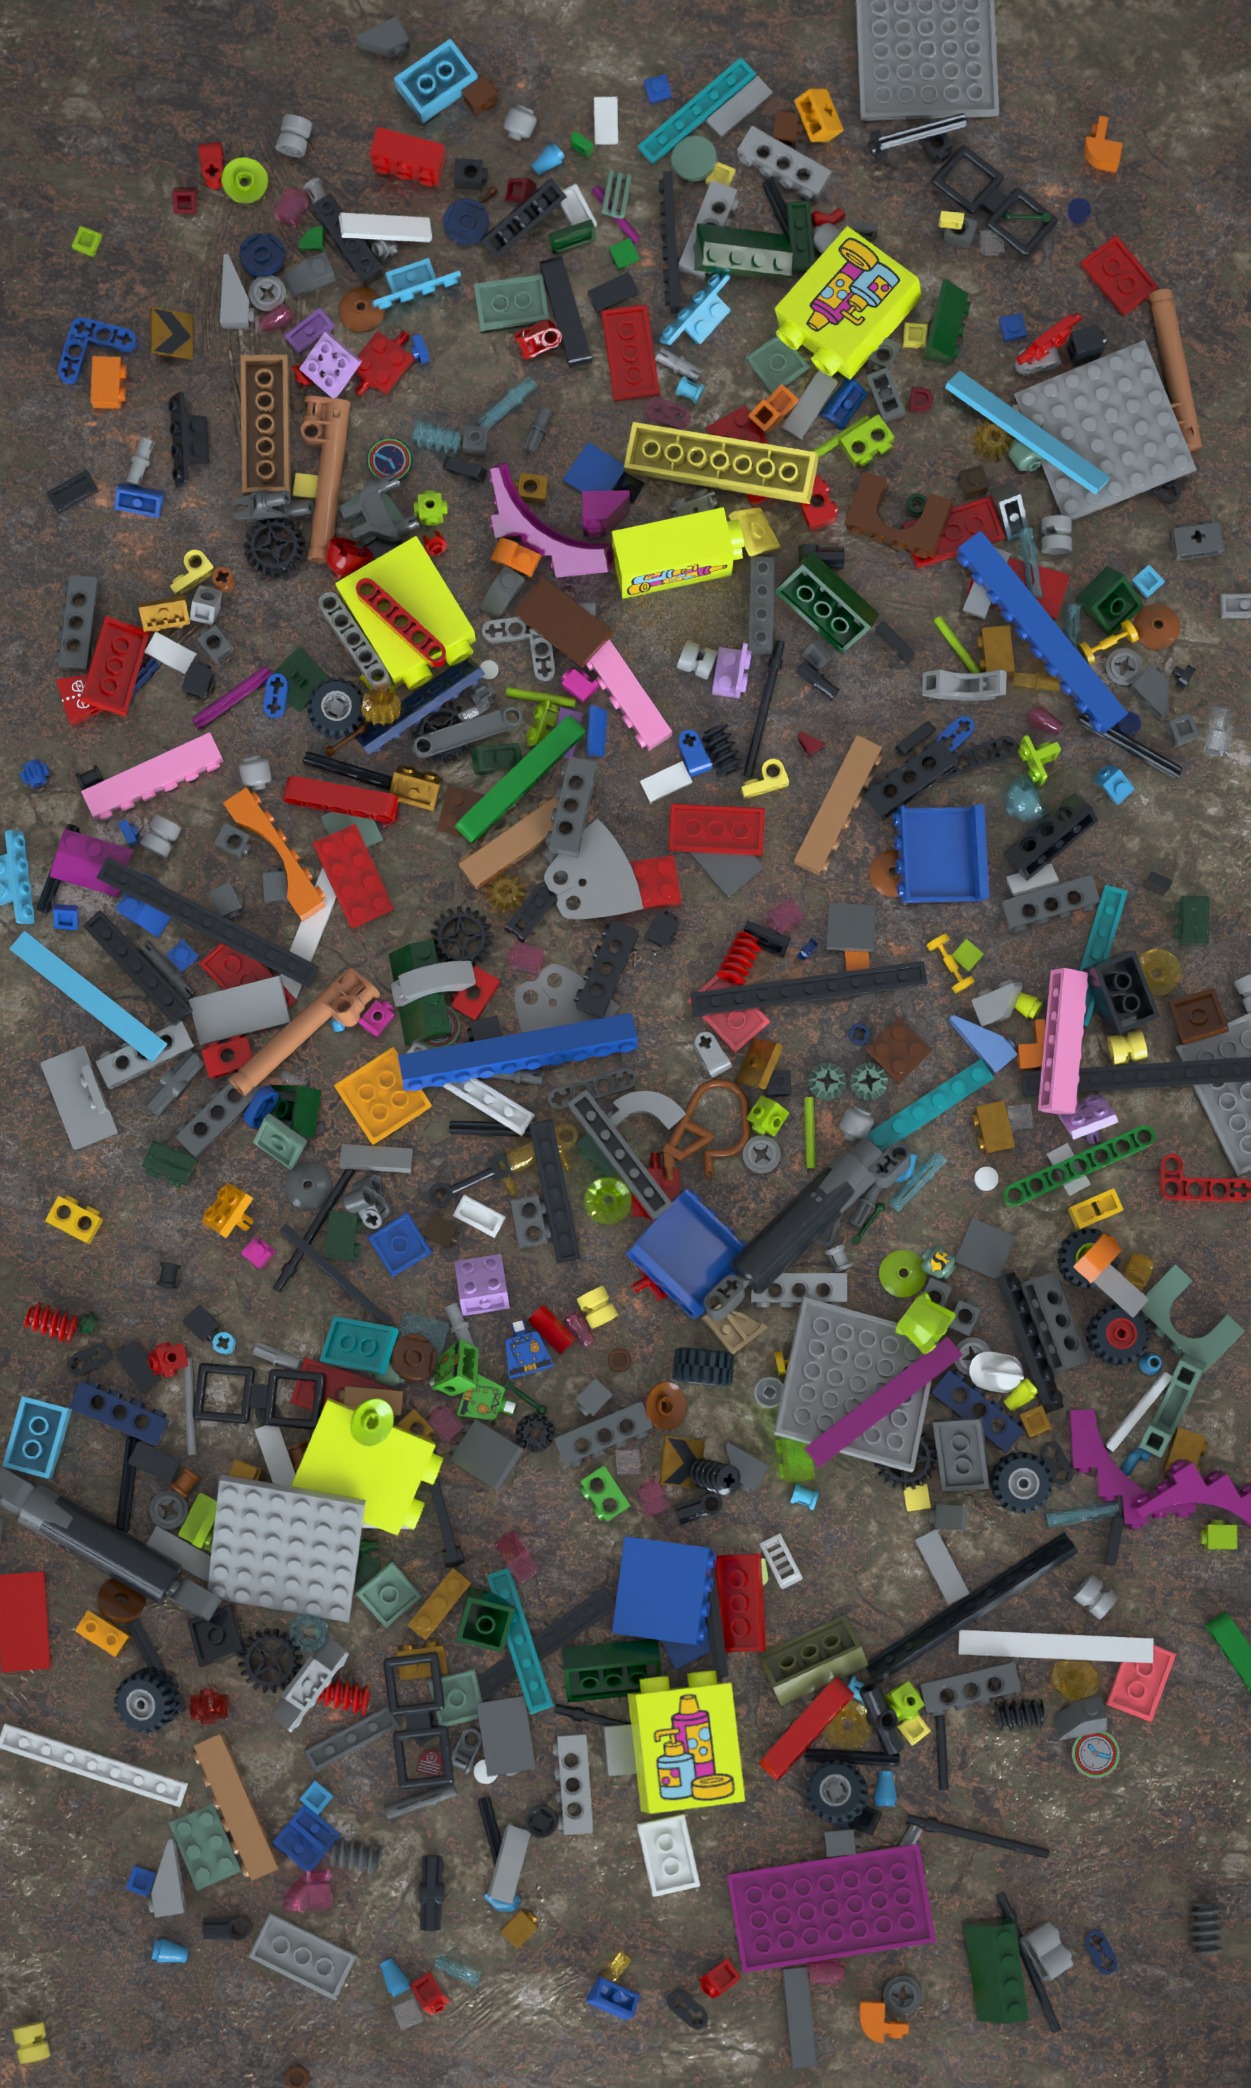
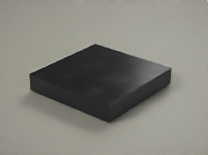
[187,1604,245,1667]

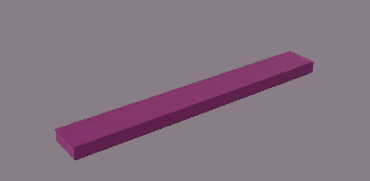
[804,1337,963,1468]

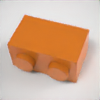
[90,356,127,409]

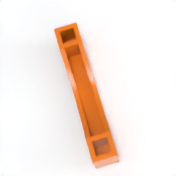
[223,787,326,922]

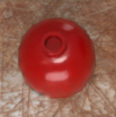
[325,537,374,579]

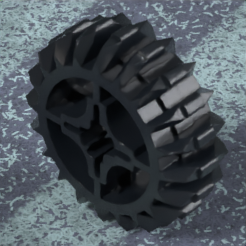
[243,517,307,579]
[412,702,475,765]
[430,906,494,968]
[874,1432,938,1491]
[238,1628,304,1694]

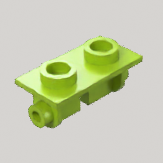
[526,701,559,747]

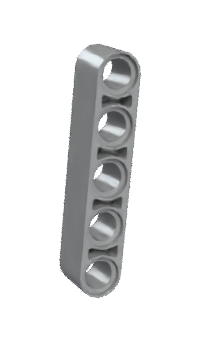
[319,592,391,692]

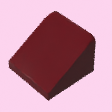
[505,178,537,204]
[173,187,197,214]
[797,732,825,757]

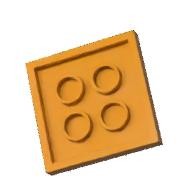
[334,1047,433,1145]

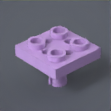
[299,332,362,398]
[1058,1093,1118,1144]

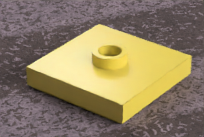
[728,507,781,556]

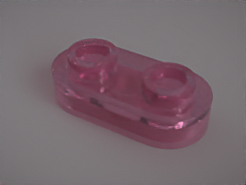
[646,397,691,430]

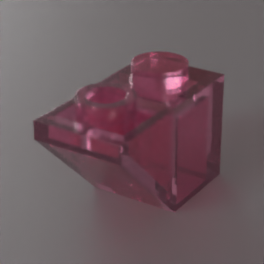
[494,1530,540,1584]
[283,1869,333,1912]

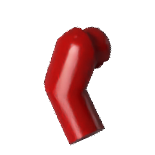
[811,208,846,227]

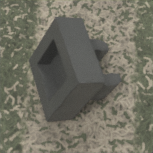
[802,639,834,672]

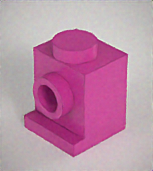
[561,668,599,705]
[358,1000,396,1039]
[241,1237,277,1270]

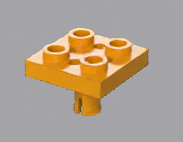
[201,1182,253,1238]

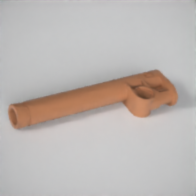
[1149,289,1202,452]
[300,396,351,563]
[229,967,380,1096]

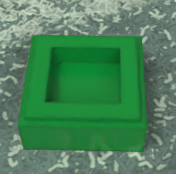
[570,131,594,158]
[609,238,640,270]

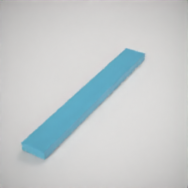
[945,371,1110,495]
[9,931,167,1063]

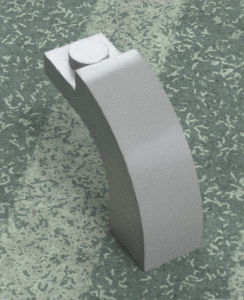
[922,669,1007,701]
[391,961,476,1006]
[606,1091,686,1132]

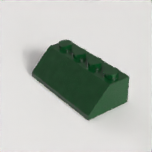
[694,223,793,281]
[774,551,879,654]
[389,939,452,1045]
[562,1639,662,1703]
[964,1917,1029,2024]

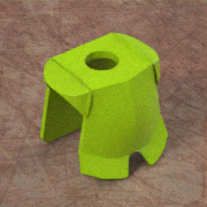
[895,1291,956,1355]

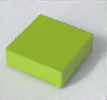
[71,225,103,257]
[952,939,984,972]

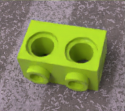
[839,414,894,468]

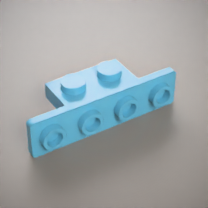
[371,258,461,310]
[659,273,731,345]
[0,830,35,924]

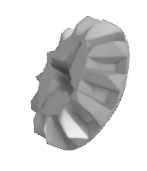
[249,275,286,312]
[1105,648,1143,686]
[743,1135,781,1174]
[954,1338,991,1376]

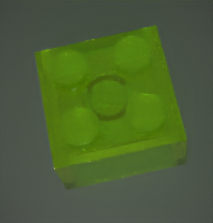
[775,1436,815,1483]

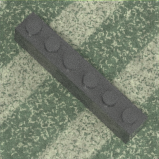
[567,1089,673,1221]

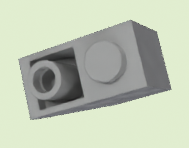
[971,980,1023,1027]

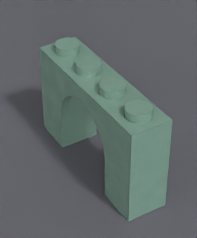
[1137,1264,1245,1373]
[1139,1353,1207,1457]

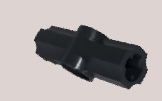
[859,1682,905,1755]
[419,1855,444,1931]

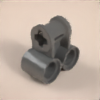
[343,1175,390,1229]

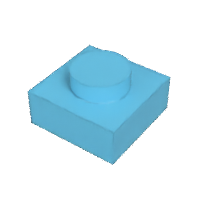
[1131,565,1165,599]

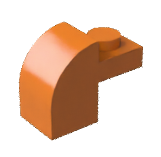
[1083,116,1123,172]
[748,384,799,434]
[490,537,541,577]
[1016,1019,1046,1071]
[1073,1233,1122,1283]
[859,1999,909,2043]

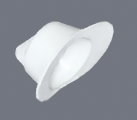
[969,1352,1024,1393]

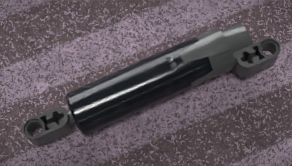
[704,1138,911,1321]
[0,1466,222,1622]

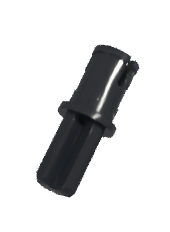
[796,662,840,701]

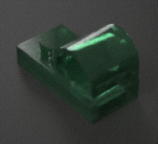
[470,743,522,775]

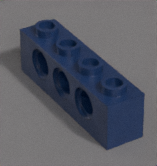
[929,1370,1025,1453]
[69,1379,171,1447]

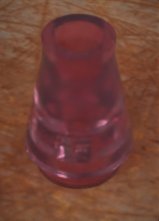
[258,304,294,332]
[1027,705,1064,735]
[563,1310,595,1347]

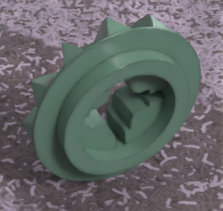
[808,1062,846,1100]
[850,1063,888,1101]

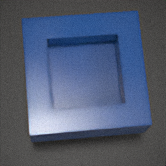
[644,74,672,104]
[999,313,1027,342]
[410,334,430,365]
[118,819,140,848]
[53,904,79,930]
[166,939,200,973]
[126,1865,157,1897]

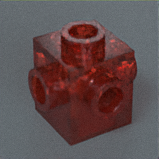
[190,1689,228,1724]

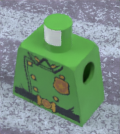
[429,1339,479,1396]
[457,1374,516,1421]

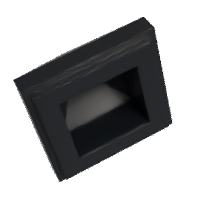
[614,472,645,504]

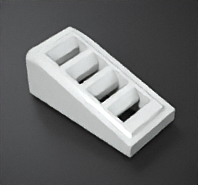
[759,1533,803,1589]

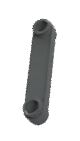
[412,706,523,758]

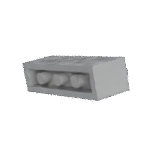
[737,126,832,202]
[679,180,740,281]
[95,1021,196,1090]
[750,1273,847,1308]
[553,1733,593,1835]

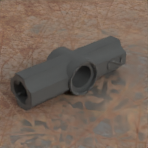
[143,1050,205,1117]

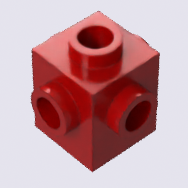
[148,1342,189,1378]

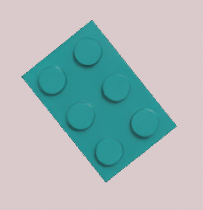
[319,1316,399,1376]

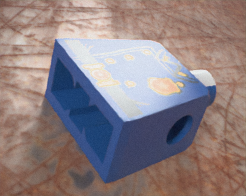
[505,1320,554,1379]

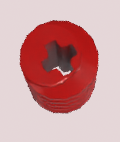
[716,932,761,985]
[24,1301,77,1344]
[318,1677,371,1716]

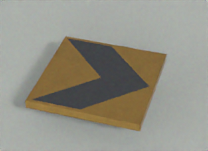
[150,307,193,360]
[659,1436,705,1489]

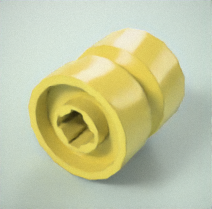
[1107,1029,1147,1066]
[576,1285,619,1329]
[13,2021,50,2064]

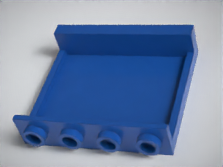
[893,804,989,903]
[625,1189,747,1319]
[612,1536,716,1645]

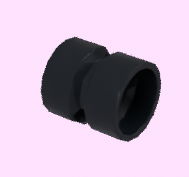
[526,1804,558,1838]

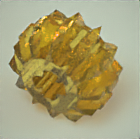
[973,420,1013,459]
[361,687,401,726]
[485,872,526,913]
[1122,1252,1154,1292]

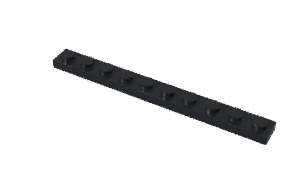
[96,857,319,988]
[690,961,928,1018]
[1021,1057,1251,1096]
[866,1532,1078,1684]
[406,1587,616,1747]

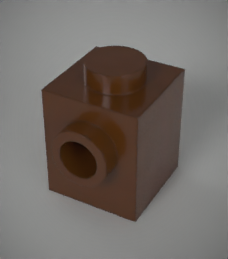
[461,75,498,117]
[773,109,803,148]

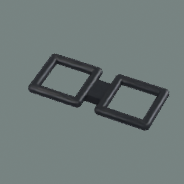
[931,145,1058,257]
[193,1363,326,1430]
[383,1652,454,1790]

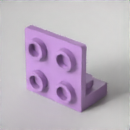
[712,643,752,699]
[455,1254,510,1316]

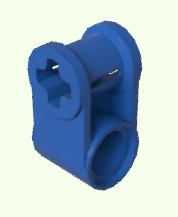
[678,730,713,777]

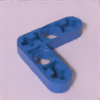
[58,317,137,384]

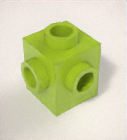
[414,490,448,526]
[746,1095,789,1137]
[884,1681,925,1722]

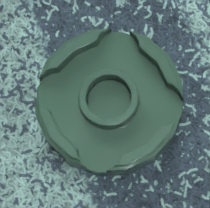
[671,135,718,182]

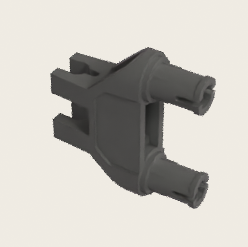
[340,472,420,543]
[233,490,314,525]

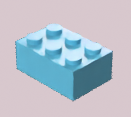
[394,39,478,124]
[2,1396,72,1479]

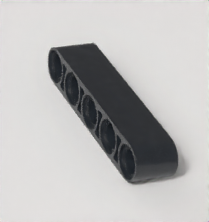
[539,256,592,369]

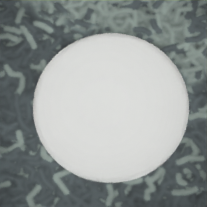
[480,660,499,679]

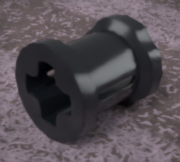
[75,765,104,791]
[156,1262,181,1289]

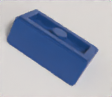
[820,378,869,430]
[114,483,165,518]
[586,705,607,757]
[585,1977,640,2020]

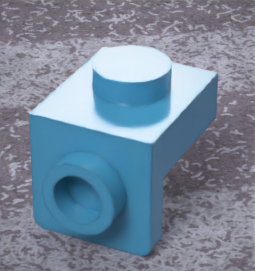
[1093,765,1135,805]

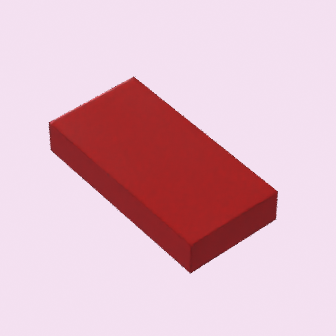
[528,1304,576,1355]

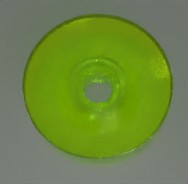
[584,1177,632,1225]

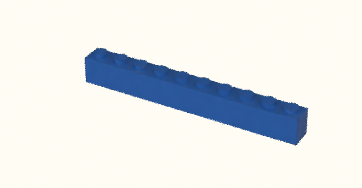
[956,530,1128,735]
[398,1013,638,1091]

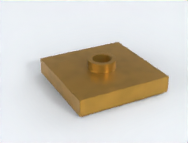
[735,1038,783,1089]

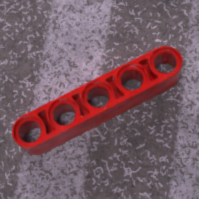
[356,578,447,668]
[282,776,399,822]
[759,1677,855,1781]

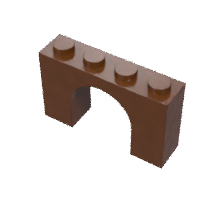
[845,471,954,559]

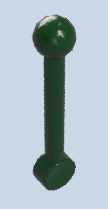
[1003,211,1051,222]
[852,1203,885,1245]
[505,1381,547,1415]

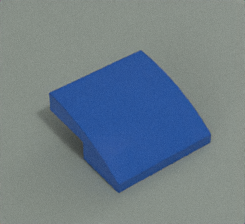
[272,1804,341,1875]

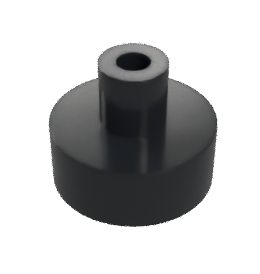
[1171,664,1196,689]

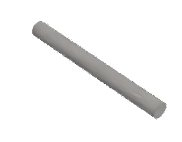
[183,1359,197,1455]

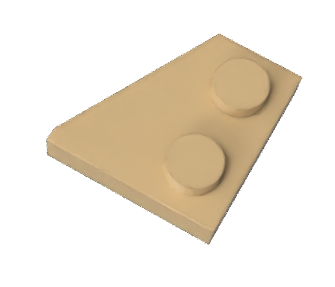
[701,1304,768,1354]

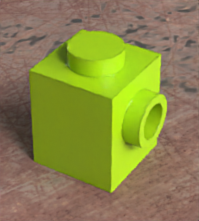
[1201,1520,1237,1549]

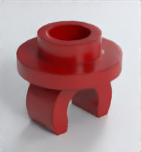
[423,531,447,556]

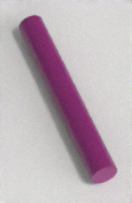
[591,185,641,244]

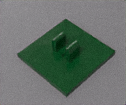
[272,647,330,712]

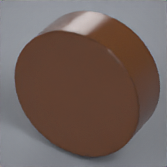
[608,1348,631,1372]
[285,2065,310,2088]

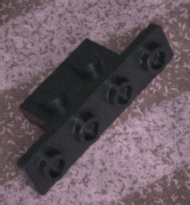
[168,392,209,488]

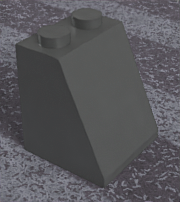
[449,1419,525,1491]

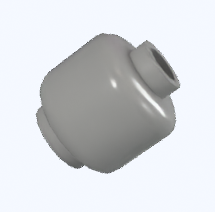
[503,104,537,141]
[813,223,842,254]
[239,755,272,791]
[839,1105,874,1142]

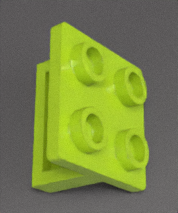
[1018,735,1061,787]
[178,1493,217,1553]

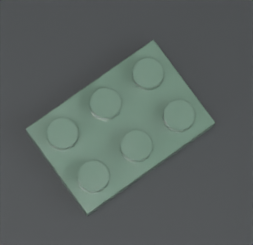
[474,274,549,331]
[169,1803,242,1891]

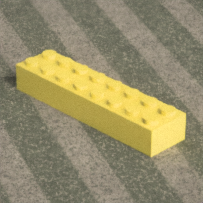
[624,422,819,504]

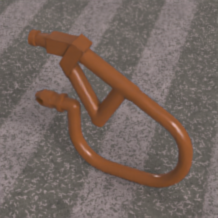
[661,1079,750,1181]

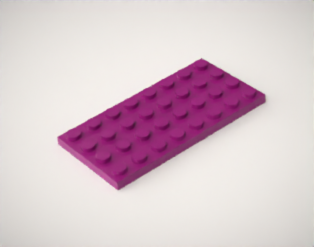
[727,1843,936,1973]

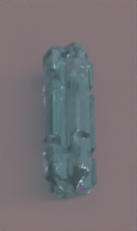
[434,1955,481,1986]

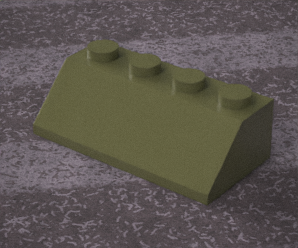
[758,1615,869,1706]

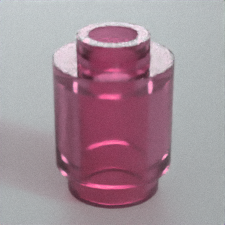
[809,1960,844,1985]

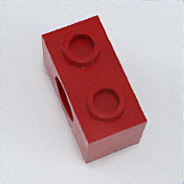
[797,474,839,532]
[450,965,500,1021]
[201,1035,254,1080]

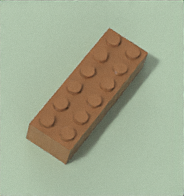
[241,354,291,497]

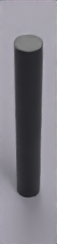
[935,1716,949,1790]

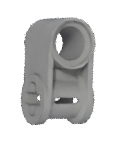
[1015,347,1062,376]
[693,1032,732,1079]

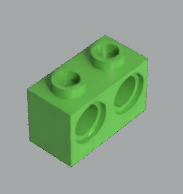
[579,1466,631,1522]

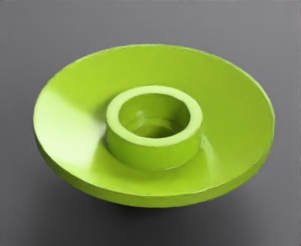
[222,158,268,203]
[879,1250,927,1298]
[350,1398,394,1446]

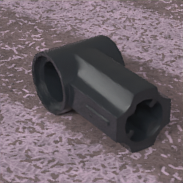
[798,544,844,569]
[674,1492,723,1525]
[202,1916,253,1941]

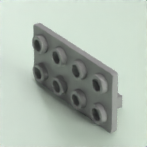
[41,1046,118,1150]
[271,1636,349,1732]

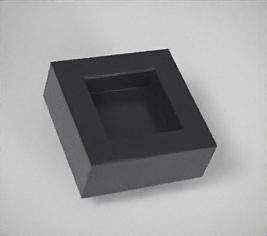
[867,130,888,161]
[849,1806,882,1836]

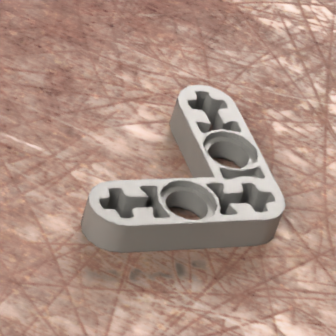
[482,617,555,683]

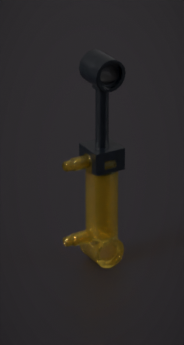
[428,1124,578,1208]

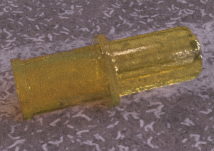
[1013,672,1060,692]
[602,1952,631,1983]

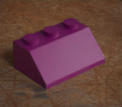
[582,490,630,540]
[49,829,133,897]

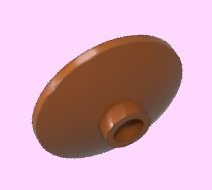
[338,287,385,333]
[1133,604,1180,650]
[869,850,900,897]
[645,1382,687,1430]

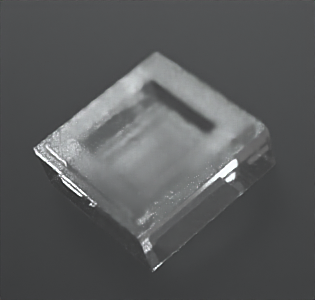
[979,230,1005,256]
[458,698,491,721]
[280,1071,307,1087]
[1006,1104,1034,1131]
[615,1449,641,1475]
[392,1997,424,2031]

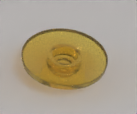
[1138,948,1182,996]
[1051,1659,1100,1700]
[825,1701,873,1750]

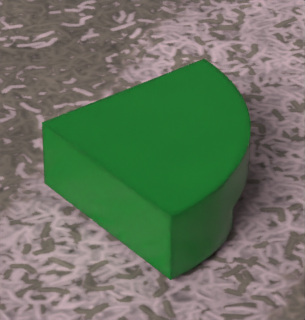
[299,226,323,251]

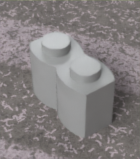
[1020,1922,1073,1981]

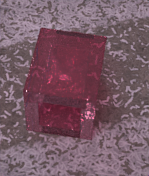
[274,187,309,228]
[766,898,804,934]
[508,942,545,975]
[427,1405,465,1443]
[637,1479,670,1517]

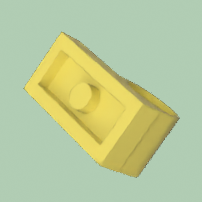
[170,550,215,597]
[741,759,789,800]

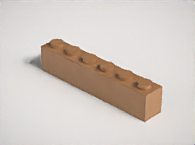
[793,735,884,876]
[459,783,591,890]
[192,1732,280,1881]

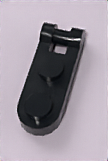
[504,881,558,944]

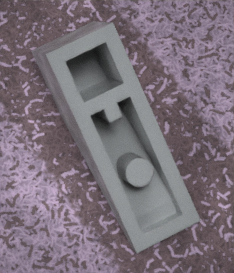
[220,254,255,330]
[148,1837,187,1918]

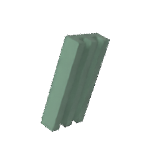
[601,170,632,219]

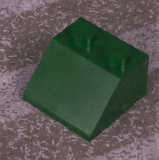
[1075,566,1144,636]
[269,1085,321,1137]
[456,1587,515,1653]

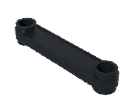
[429,1451,465,1568]

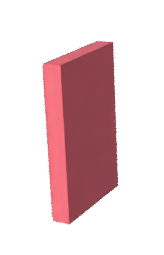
[687,975,770,1054]
[1105,1636,1176,1722]

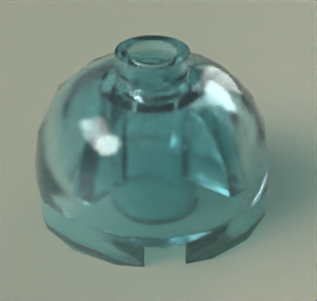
[1004,774,1049,823]

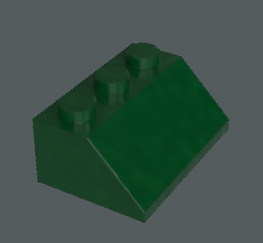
[924,280,971,366]

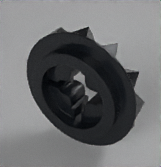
[516,1413,554,1452]

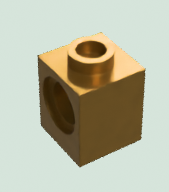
[514,473,548,505]
[1020,1405,1053,1439]
[397,1409,435,1440]
[500,1908,539,1949]

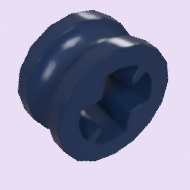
[849,1023,870,1046]

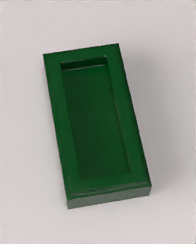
[548,219,597,254]

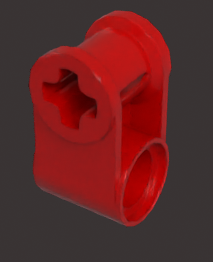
[198,142,224,189]
[514,320,562,359]

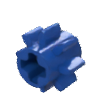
[19,759,51,788]

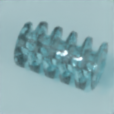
[412,417,463,457]

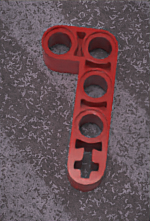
[1158,1153,1251,1202]

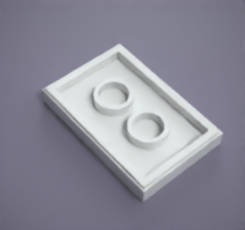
[637,1813,700,1897]

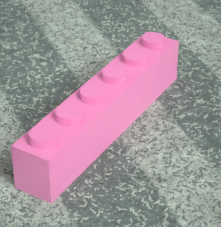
[585,639,672,751]
[81,732,224,821]
[1038,968,1088,1115]

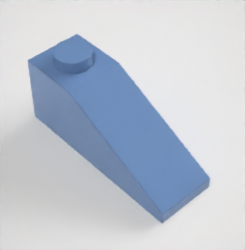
[948,1015,1018,1075]

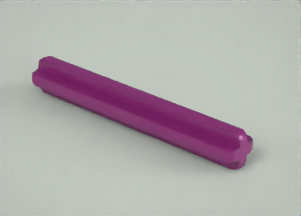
[192,666,272,729]

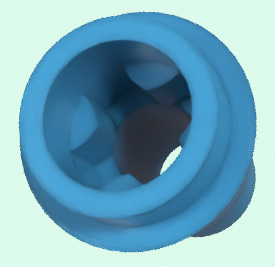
[531,142,565,176]
[1139,1352,1163,1376]
[873,1771,897,1807]
[151,1938,188,1963]
[380,1958,410,1997]

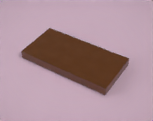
[513,578,614,668]

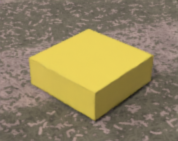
[705,162,736,186]
[939,211,964,229]
[903,322,928,349]
[293,473,318,500]
[903,1484,931,1512]
[897,1715,931,1746]

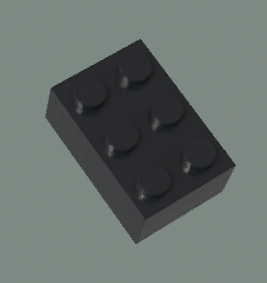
[1083,950,1160,1035]

